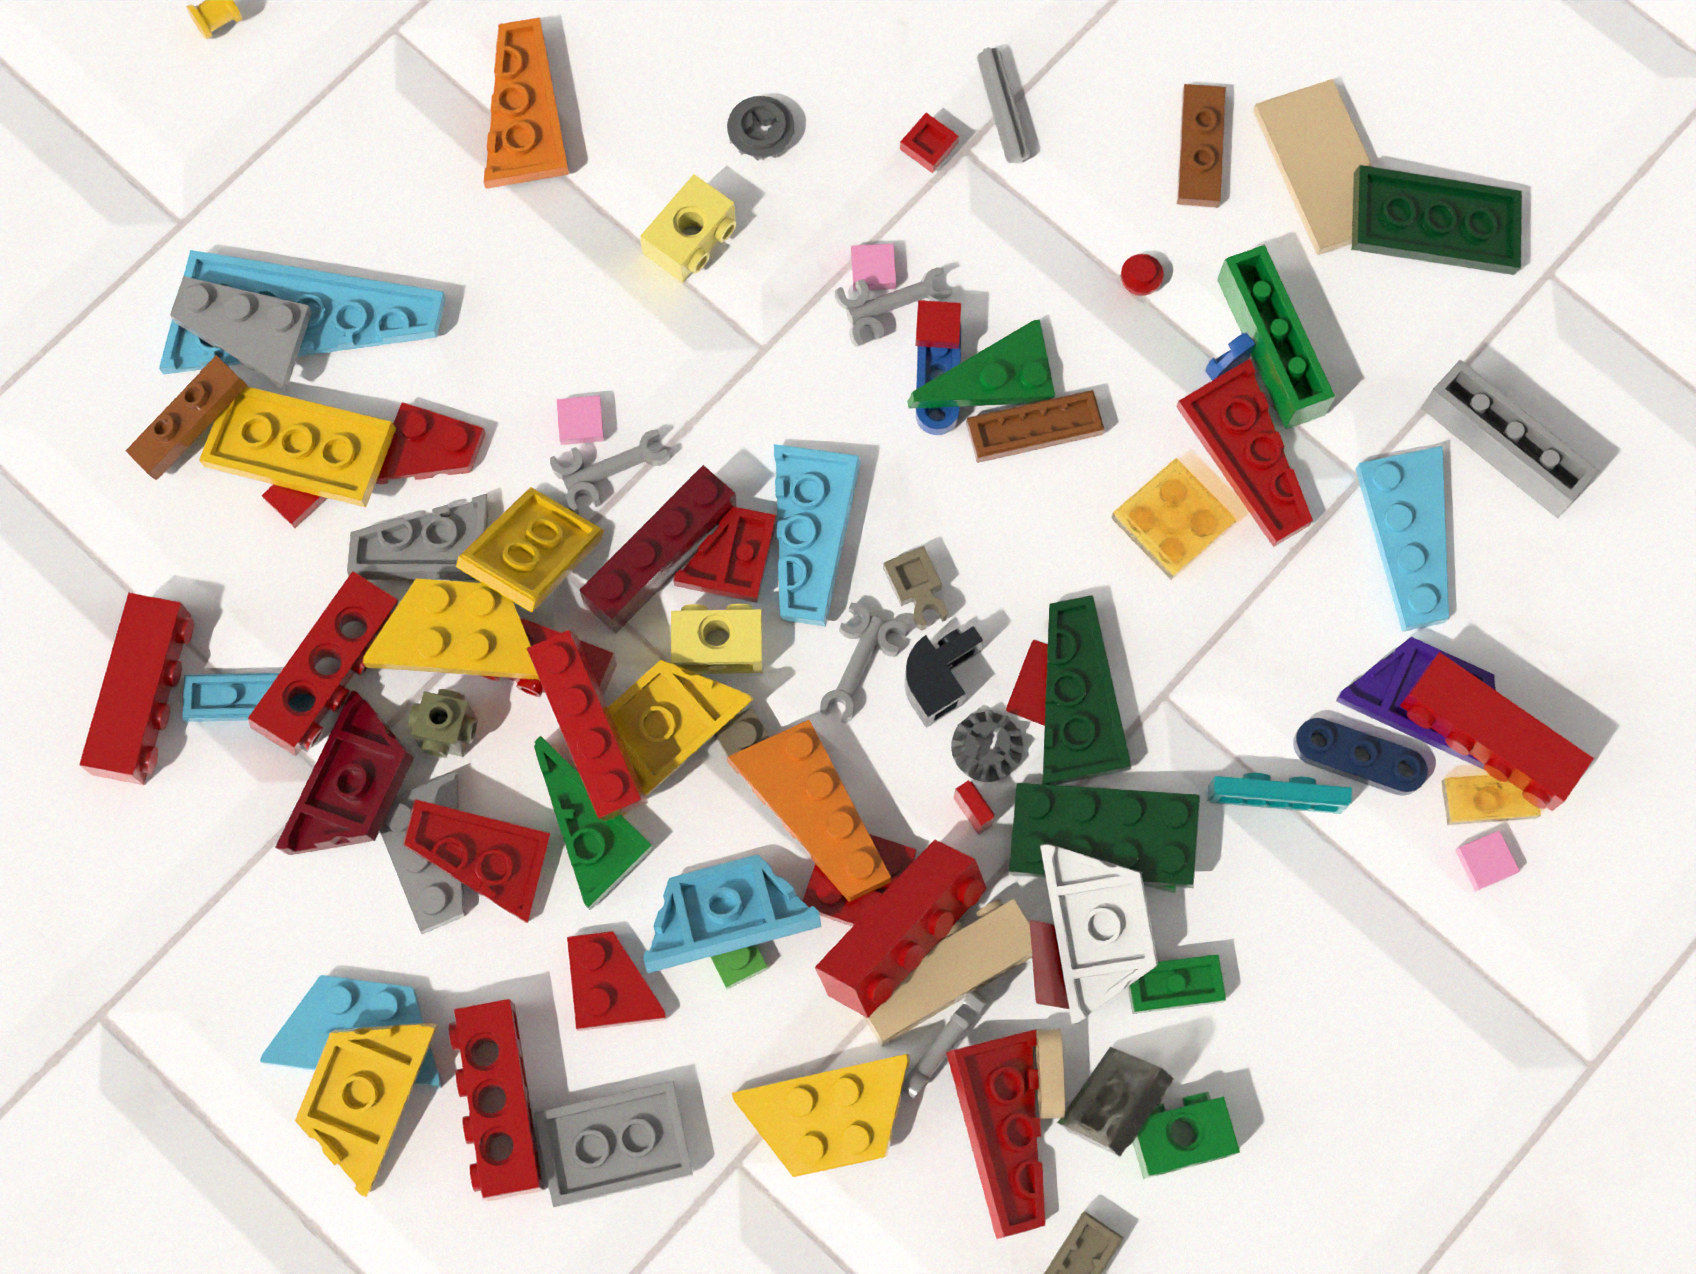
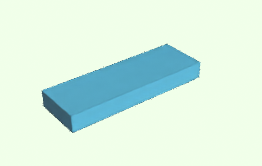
[182,672,320,722]

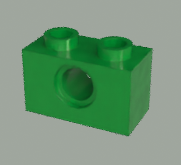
[1127,1091,1240,1179]

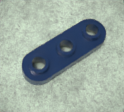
[1293,718,1428,796]

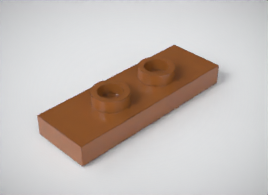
[1176,84,1226,208]
[125,355,248,481]
[966,390,1105,463]

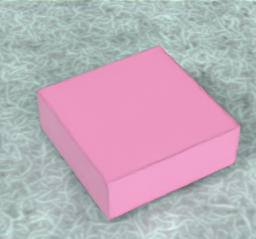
[851,244,896,291]
[556,395,604,445]
[1455,830,1520,892]

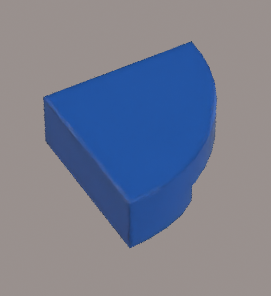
[1205,332,1255,380]

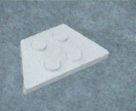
[1040,844,1158,1024]

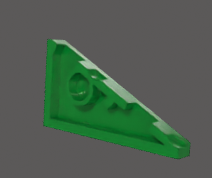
[907,319,1056,409]
[534,735,653,910]

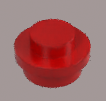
[1120,254,1164,296]

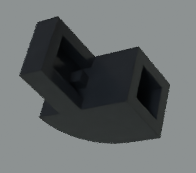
[904,626,984,728]

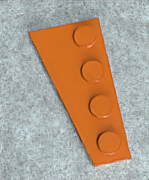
[483,17,569,189]
[727,719,891,902]

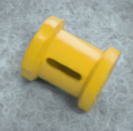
[186,0,242,40]

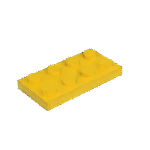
[199,386,396,508]

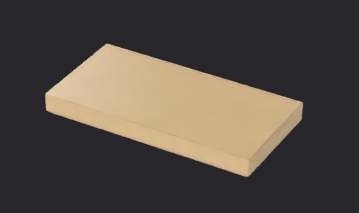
[1253,79,1373,256]

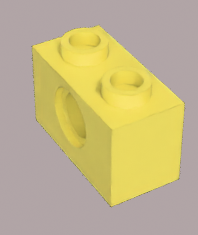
[640,174,736,283]
[671,604,763,674]

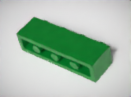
[1217,244,1335,430]

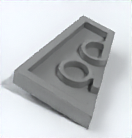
[170,276,312,391]
[347,493,489,580]
[380,772,465,935]

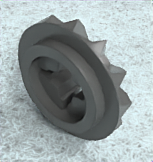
[727,96,794,161]
[951,710,1024,782]

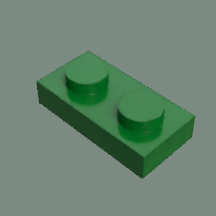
[1128,954,1226,1014]

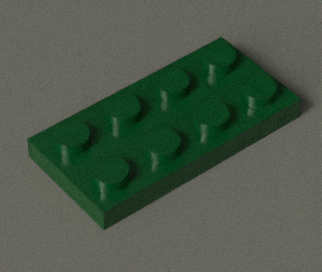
[1351,165,1522,275]
[1009,783,1200,889]

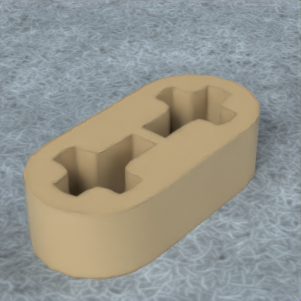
[1035,1028,1065,1119]

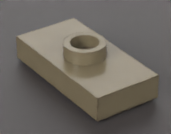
[1043,1211,1124,1274]

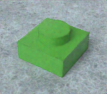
[710,945,768,990]

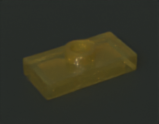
[1441,775,1541,825]

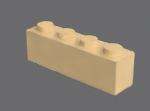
[863,899,1032,1047]

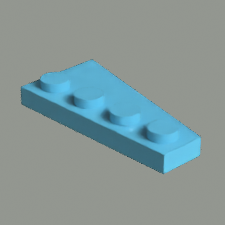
[774,444,861,627]
[1355,446,1449,632]

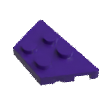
[1335,636,1496,770]

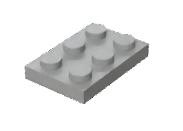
[534,1081,694,1208]

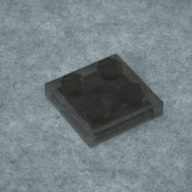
[1057,1046,1174,1157]

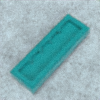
[1207,773,1352,814]

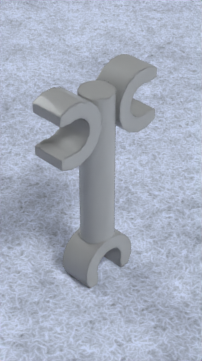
[834,267,952,347]
[550,430,670,515]
[820,602,908,724]
[902,990,989,1099]

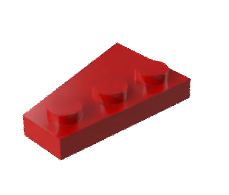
[403,799,551,923]

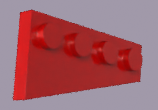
[1176,358,1313,547]
[946,1029,1046,1239]

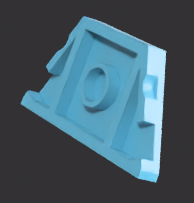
[643,854,822,973]
[260,975,442,1088]

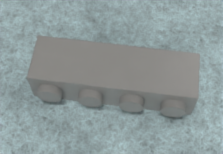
[1421,359,1600,519]

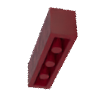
[579,465,737,634]

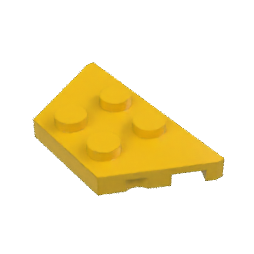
[363,578,540,680]
[608,660,754,816]
[295,1023,438,1197]
[732,1053,910,1177]

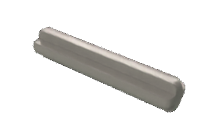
[977,47,1030,164]

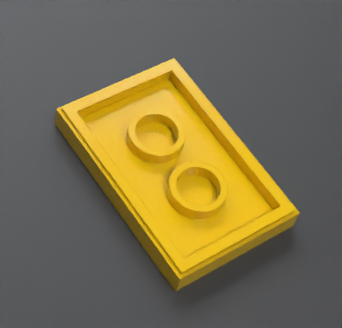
[456,487,604,613]

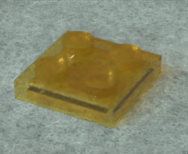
[1111,457,1237,581]

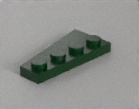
[1042,595,1132,785]

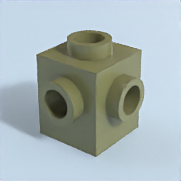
[408,689,478,758]

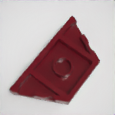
[275,690,414,855]

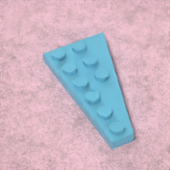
[159,250,446,375]

